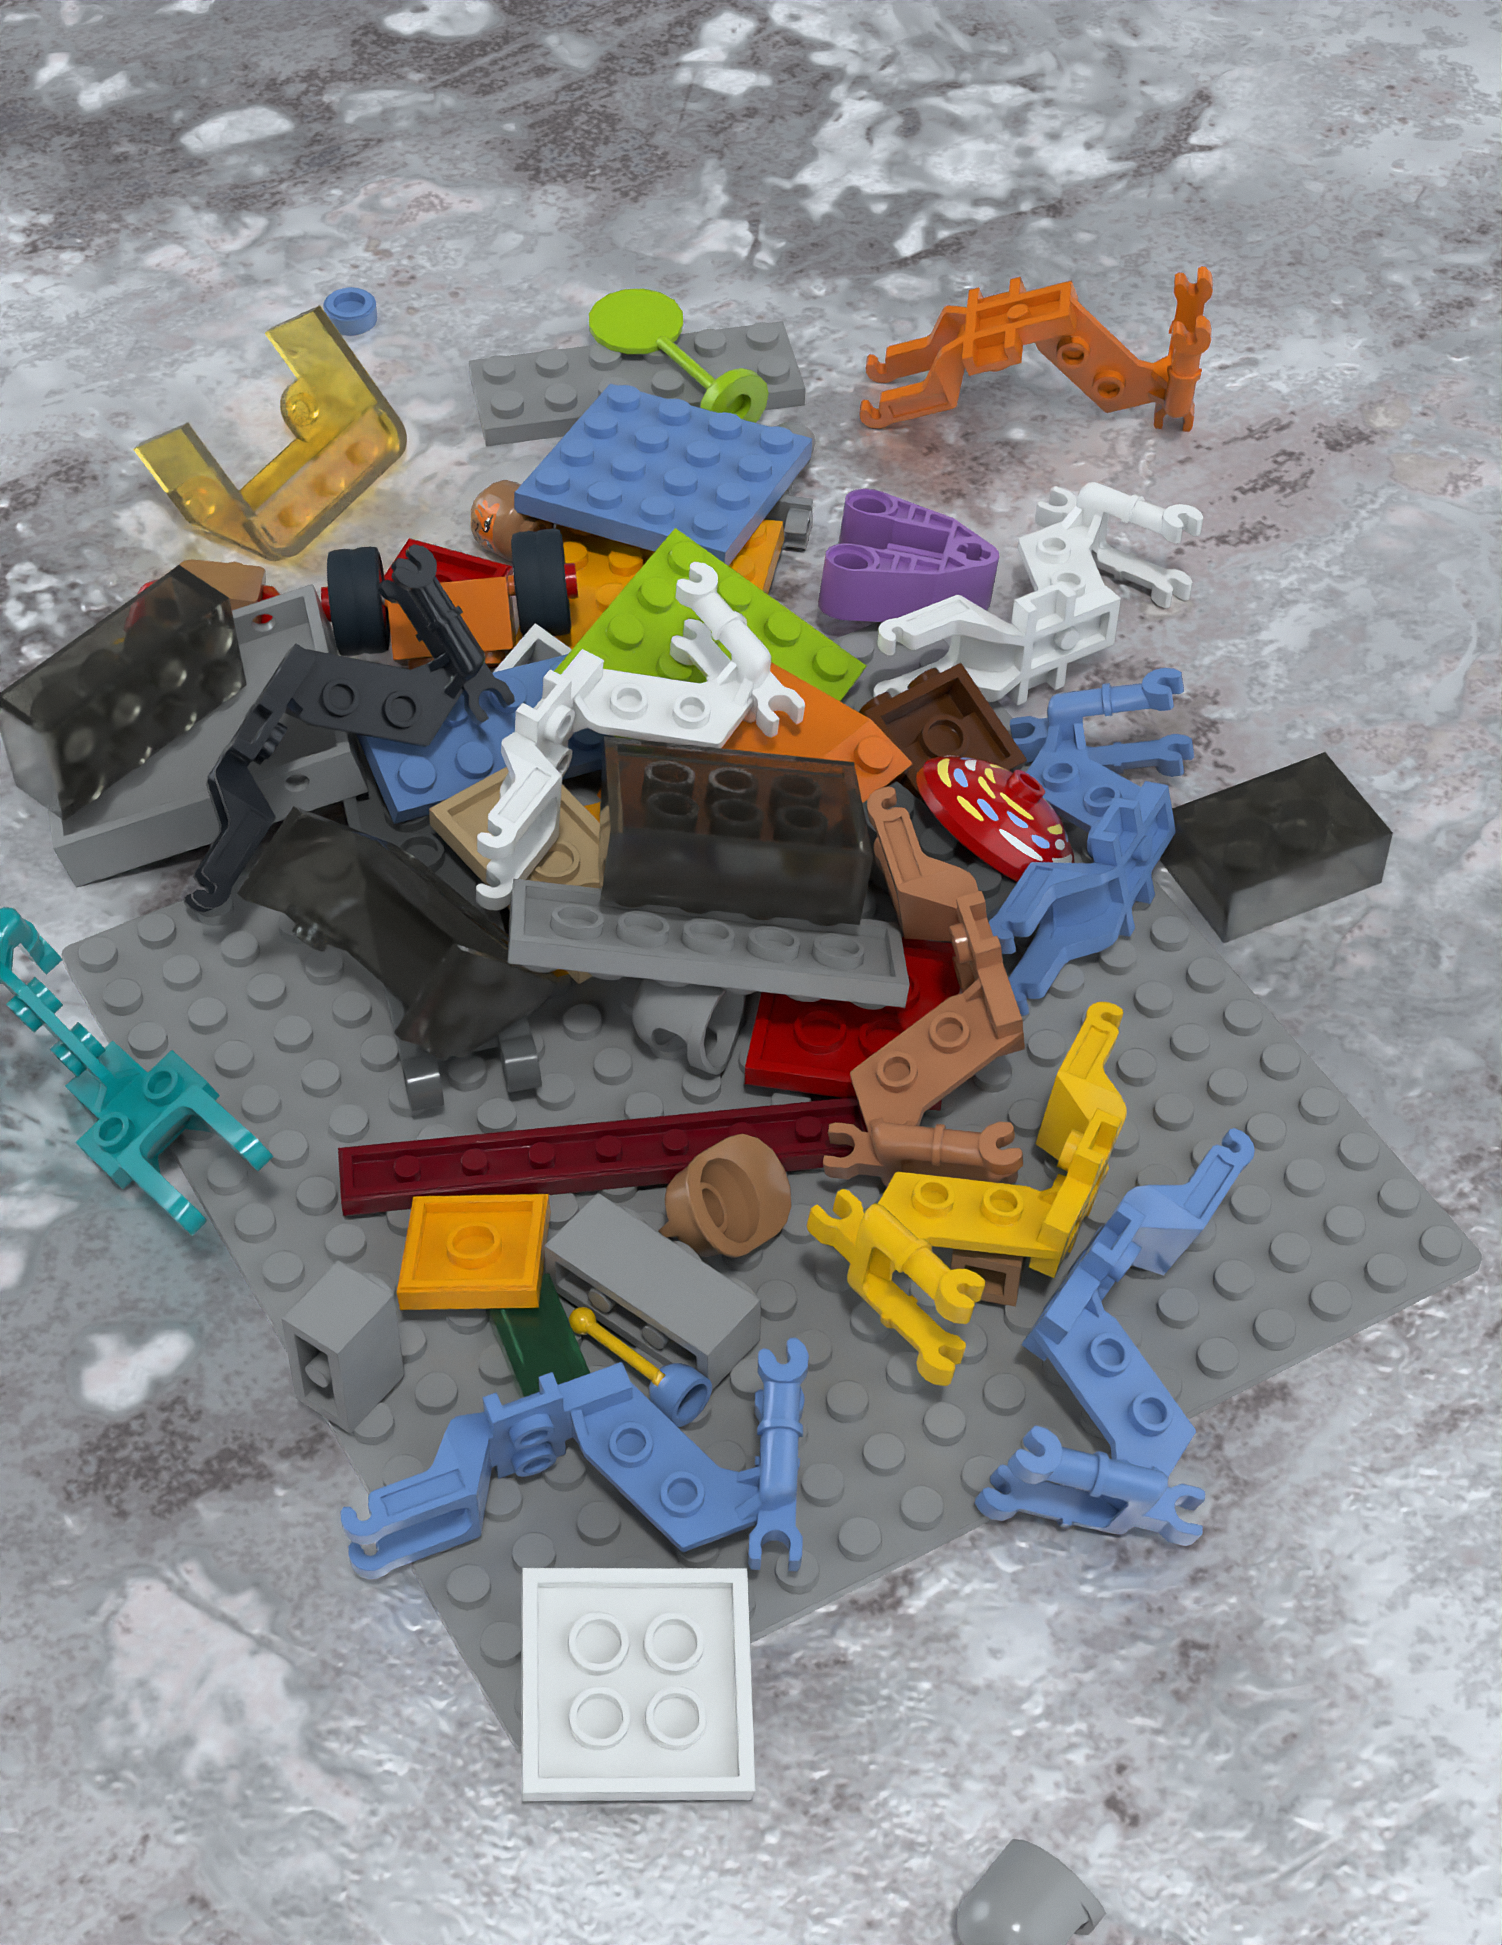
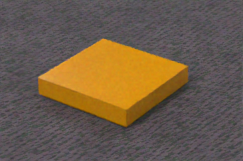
[397,1194,551,1310]

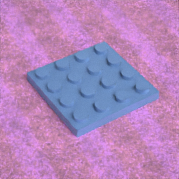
[514,384,813,566]

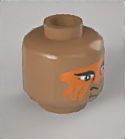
[471,480,554,561]

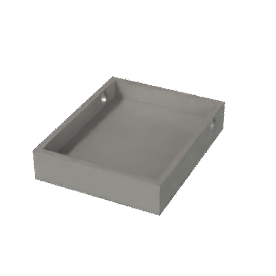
[29,584,369,887]

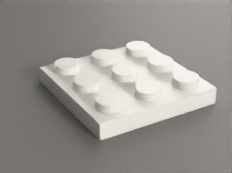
[521,1568,756,1801]

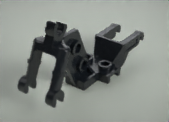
[183,544,515,913]

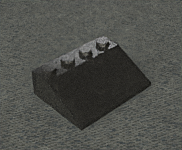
[598,736,873,926]

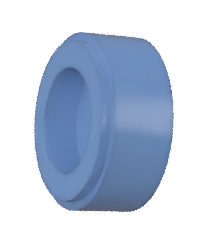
[323,287,377,336]

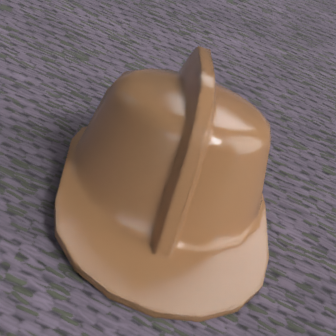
[658,1134,791,1258]

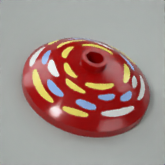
[916,756,1075,882]

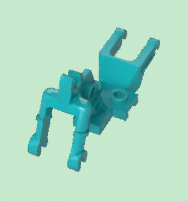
[0,907,274,1236]

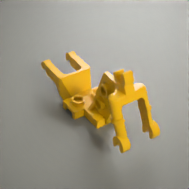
[806,1002,1127,1386]

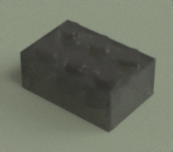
[1160,752,1393,943]

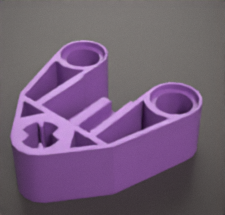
[818,489,999,622]

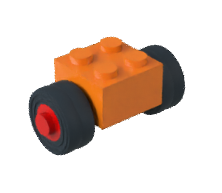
[321,529,579,670]

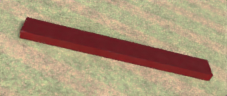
[338,1097,868,1216]

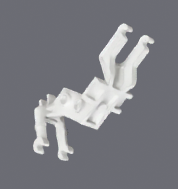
[873,482,1203,705]
[476,562,805,910]

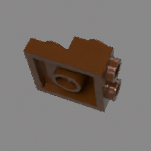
[859,663,1027,806]

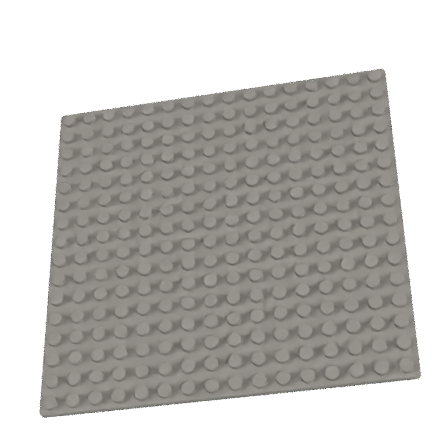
[61,622,1482,1754]

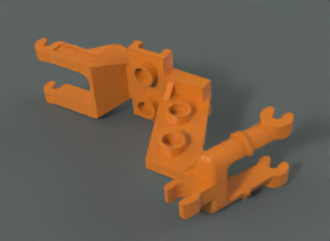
[859,266,1213,432]

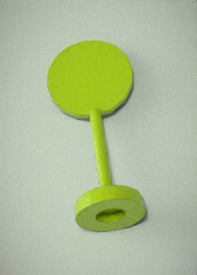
[589,289,769,423]

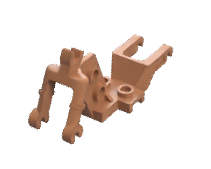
[823,787,1025,1186]

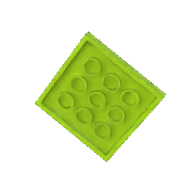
[554,528,867,757]

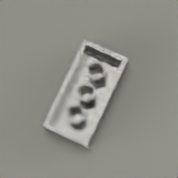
[0,565,247,821]

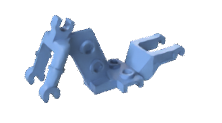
[989,668,1194,1016]
[975,1128,1255,1546]
[340,1338,809,1579]

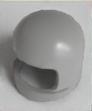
[632,979,746,1075]
[956,1839,1106,1945]

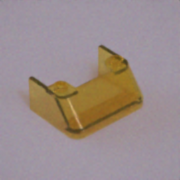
[133,305,407,561]

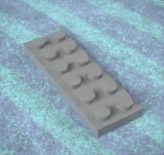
[469,321,805,446]
[507,879,910,1009]

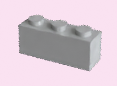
[544,1193,761,1390]

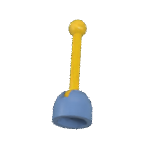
[568,1307,712,1427]

